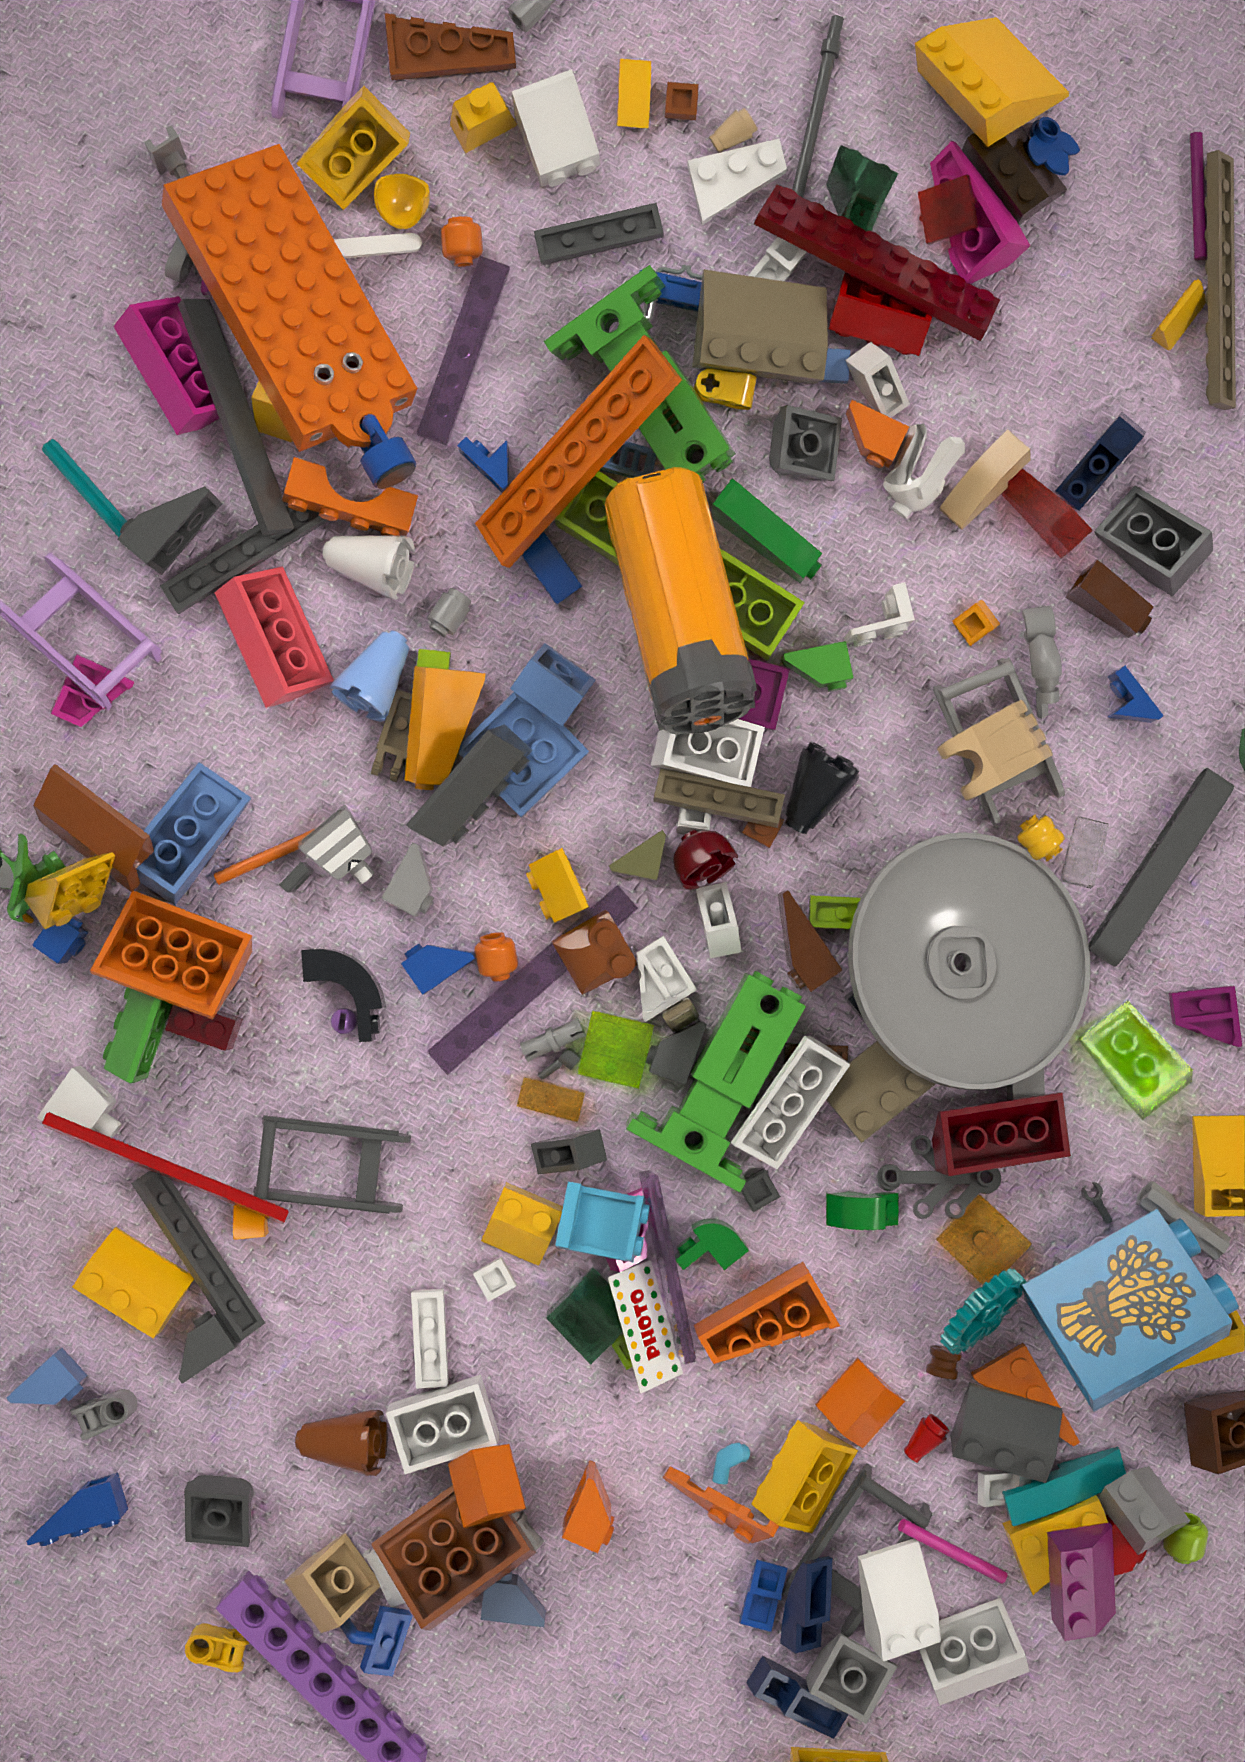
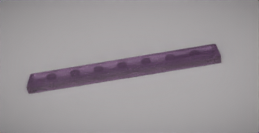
[427,885,638,1075]

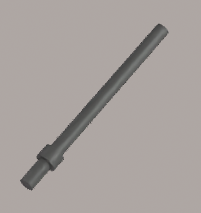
[792,15,844,197]

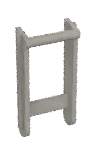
[933,658,1065,825]

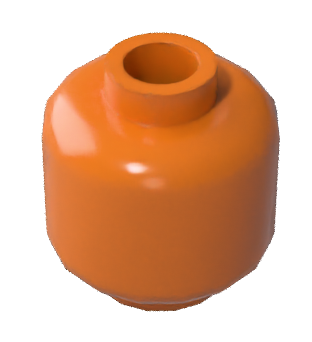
[441,216,483,267]
[474,932,519,982]

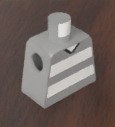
[298,805,375,885]

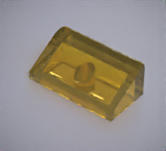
[517,1076,586,1122]

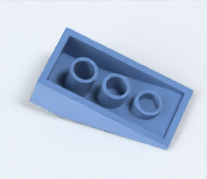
[136,762,251,906]

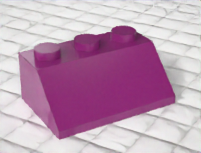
[1047,1523,1116,1641]

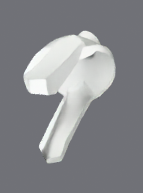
[883,424,965,519]

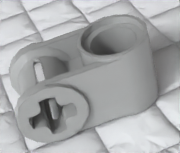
[70,1389,137,1440]

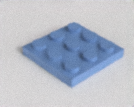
[458,692,589,818]

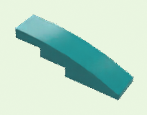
[1002,1446,1126,1526]

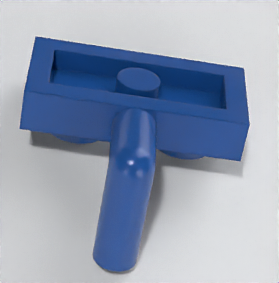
[340,1606,413,1677]

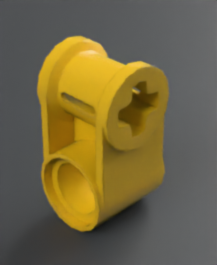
[694,368,757,410]
[185,1623,249,1673]

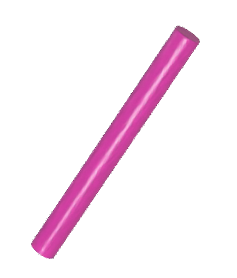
[898,1519,1007,1584]

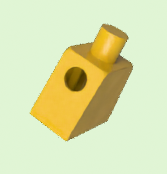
[450,82,517,153]

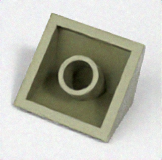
[609,830,666,881]

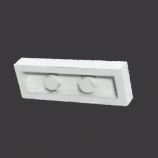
[411,1289,449,1389]

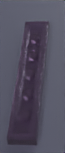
[417,256,510,446]
[639,1170,696,1364]

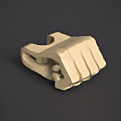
[937,699,1053,801]

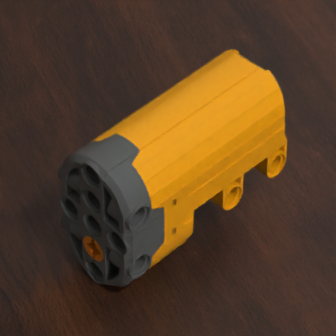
[605,467,757,734]

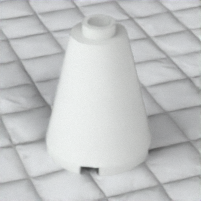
[323,535,415,600]

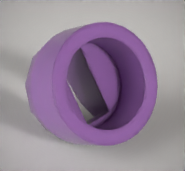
[331,1008,357,1034]

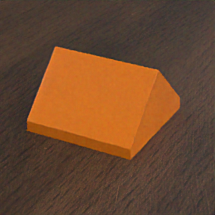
[815,1357,905,1448]
[448,1444,526,1528]

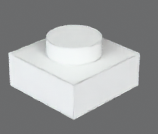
[473,1256,517,1302]

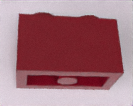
[165,1005,243,1051]

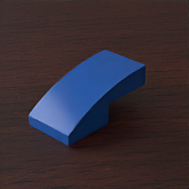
[521,532,582,604]
[739,1559,788,1632]

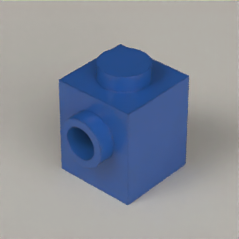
[32,916,89,964]

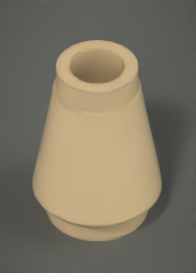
[709,108,758,153]

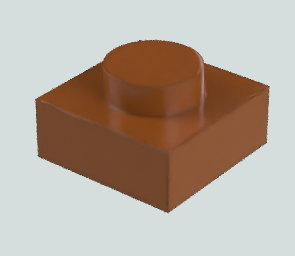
[665,82,699,120]
[742,818,785,848]

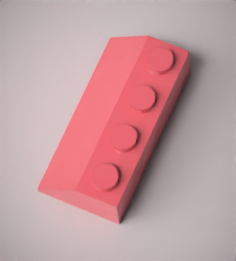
[214,566,334,708]

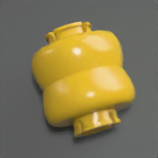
[1017,814,1065,862]

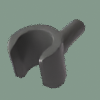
[538,1048,581,1080]
[1081,1182,1113,1224]

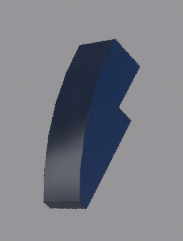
[780,1556,833,1654]
[746,1655,849,1739]

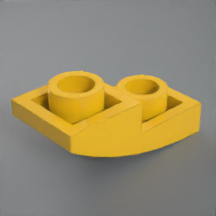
[616,59,651,128]

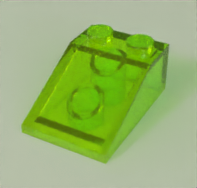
[1079,1000,1193,1120]

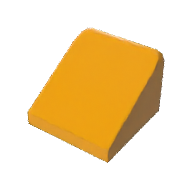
[952,599,1000,646]
[233,1205,269,1240]

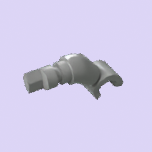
[1022,606,1062,719]

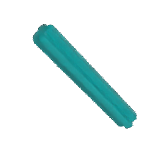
[42,439,127,537]

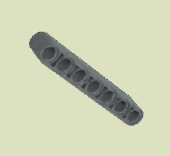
[1089,768,1234,967]

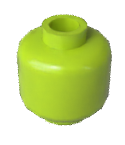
[1163,1512,1208,1564]

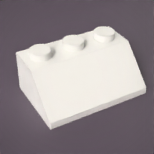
[919,1597,1030,1705]

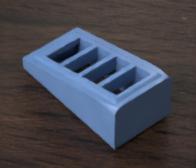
[600,441,657,478]

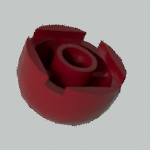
[673,830,738,890]

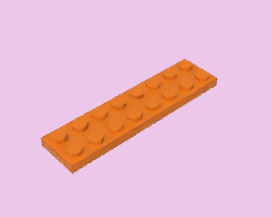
[475,335,682,568]

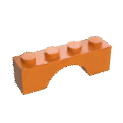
[282,457,418,538]

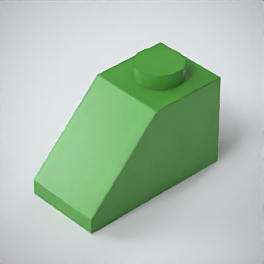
[781,641,854,692]

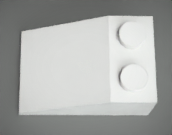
[651,719,765,787]
[858,1538,941,1662]

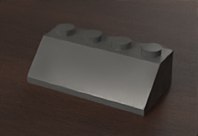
[406,724,533,847]

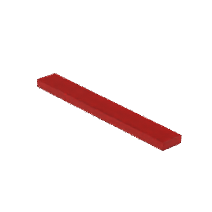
[42,1112,289,1224]

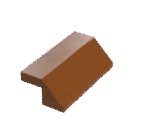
[33,764,154,892]

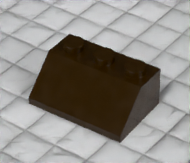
[962,127,1067,225]

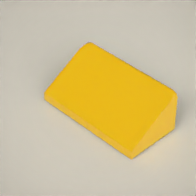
[1151,279,1206,351]

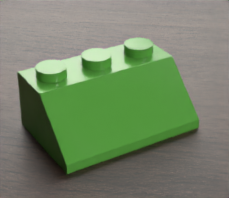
[103,987,173,1083]

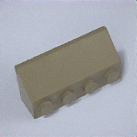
[826,1041,936,1143]

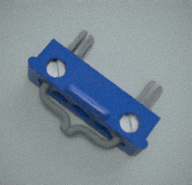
[639,265,702,331]

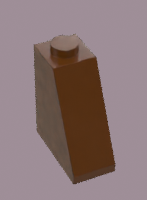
[1065,560,1154,638]

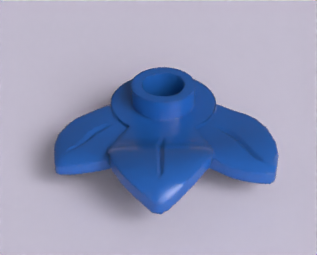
[1027,117,1080,176]

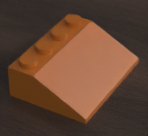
[90,890,252,1019]

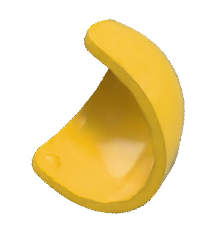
[374,174,430,229]

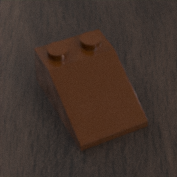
[778,890,843,992]
[1184,1390,1245,1475]

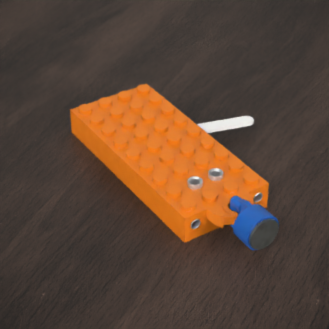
[162,144,422,489]

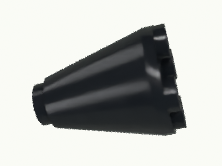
[784,741,860,834]

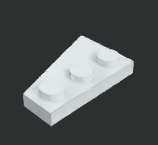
[687,139,787,225]

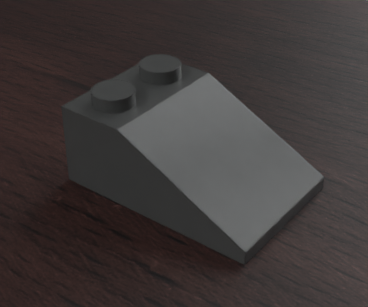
[117,486,222,575]
[1094,486,1214,597]

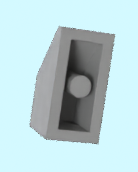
[381,842,434,917]

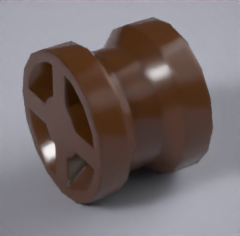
[926,1345,962,1380]

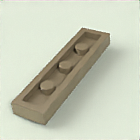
[653,768,785,828]

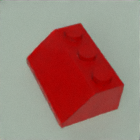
[828,272,932,356]

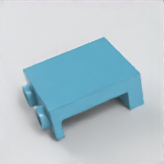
[555,1181,650,1263]

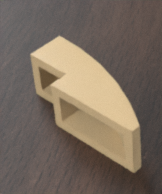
[940,429,1031,530]

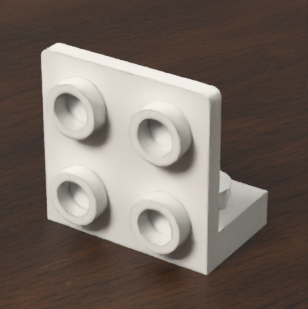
[844,582,915,647]

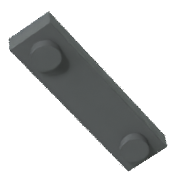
[534,202,664,266]

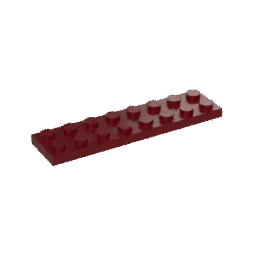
[754,184,1001,341]

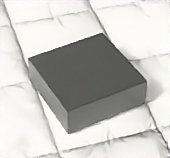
[279,862,314,893]
[741,1168,781,1212]

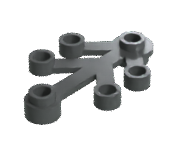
[876,1135,1001,1220]

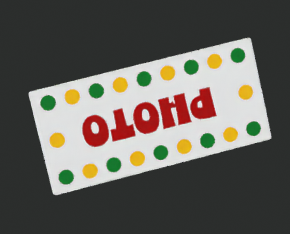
[608,1260,683,1393]

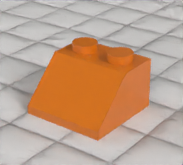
[562,1460,614,1554]

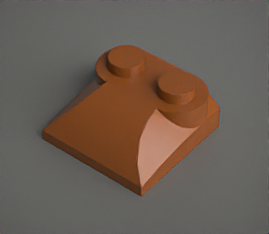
[551,909,638,995]

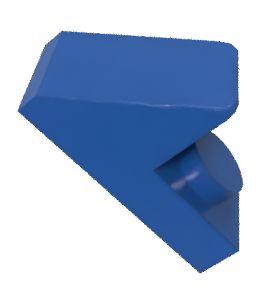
[457,437,509,493]
[1107,666,1164,723]

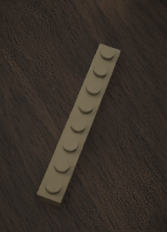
[1204,150,1236,410]

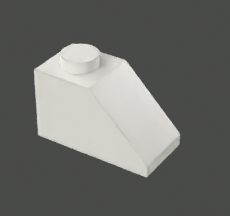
[845,342,910,418]
[696,882,741,959]

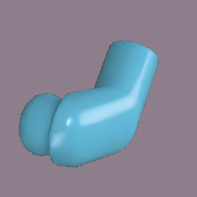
[712,1443,750,1485]

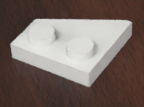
[637,936,697,1022]

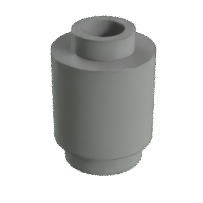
[427,588,472,637]

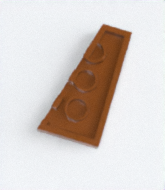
[385,13,516,80]

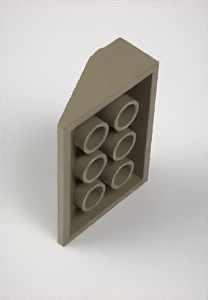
[692,269,828,385]

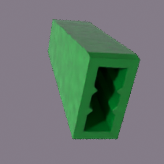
[711,478,822,584]

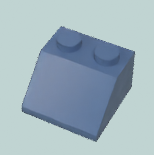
[510,643,596,726]

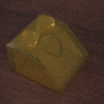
[936,1194,1032,1285]

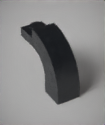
[301,949,386,1042]

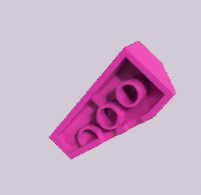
[930,141,1030,284]

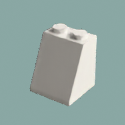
[512,69,600,187]

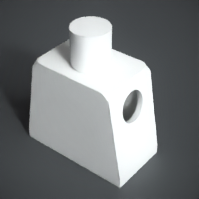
[37,1065,122,1138]

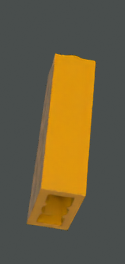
[404,666,486,790]

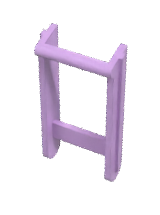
[271,0,376,119]
[0,553,162,710]

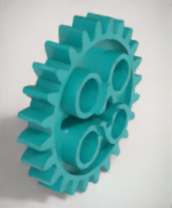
[940,1268,1027,1355]

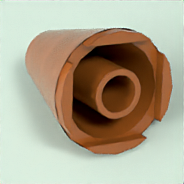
[295,1410,388,1476]

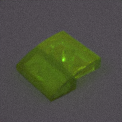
[577,1010,654,1089]

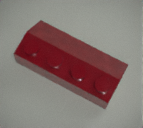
[932,1092,1071,1176]

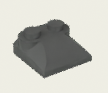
[769,405,842,482]
[184,1475,254,1547]

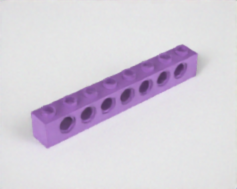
[215,1571,428,1762]

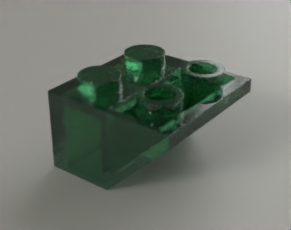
[826,145,899,231]
[546,1267,622,1365]

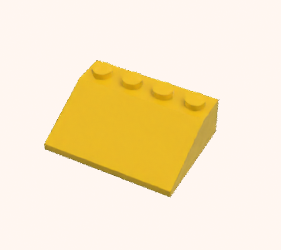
[914,17,1069,147]

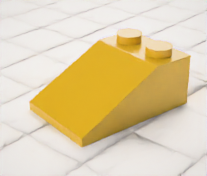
[296,86,410,210]

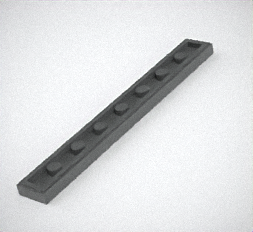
[178,299,294,535]

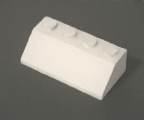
[731,1036,850,1170]

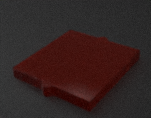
[918,174,978,245]

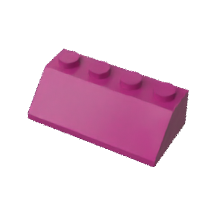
[113,296,219,435]

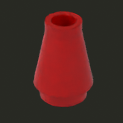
[904,1414,949,1463]

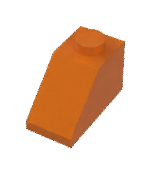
[846,400,909,468]

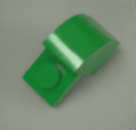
[826,1191,899,1230]
[675,1218,749,1270]

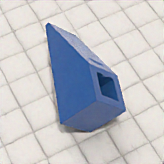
[26,1473,128,1546]

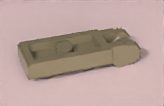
[371,689,412,782]

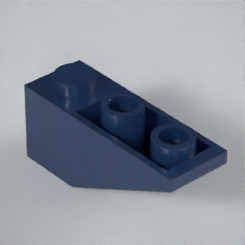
[1055,412,1146,511]

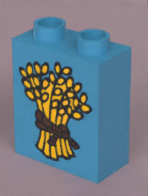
[1022,1209,1239,1412]

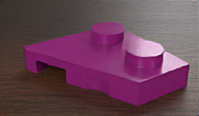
[1169,985,1242,1047]

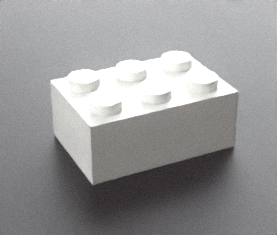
[386,1375,500,1474]

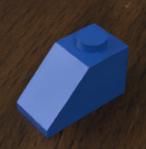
[401,943,476,995]

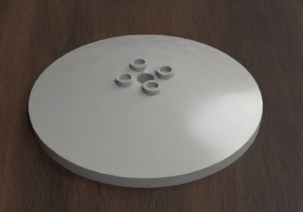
[848,832,1091,1090]

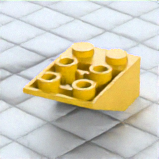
[24,852,115,929]
[1192,1115,1245,1217]

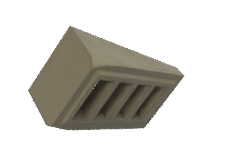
[661,997,699,1032]

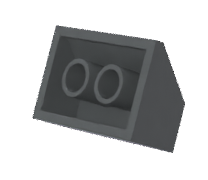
[950,1382,1063,1483]

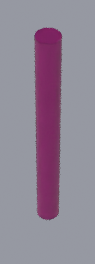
[1190,132,1207,261]

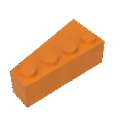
[694,1262,840,1364]

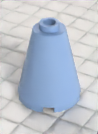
[330,630,409,722]

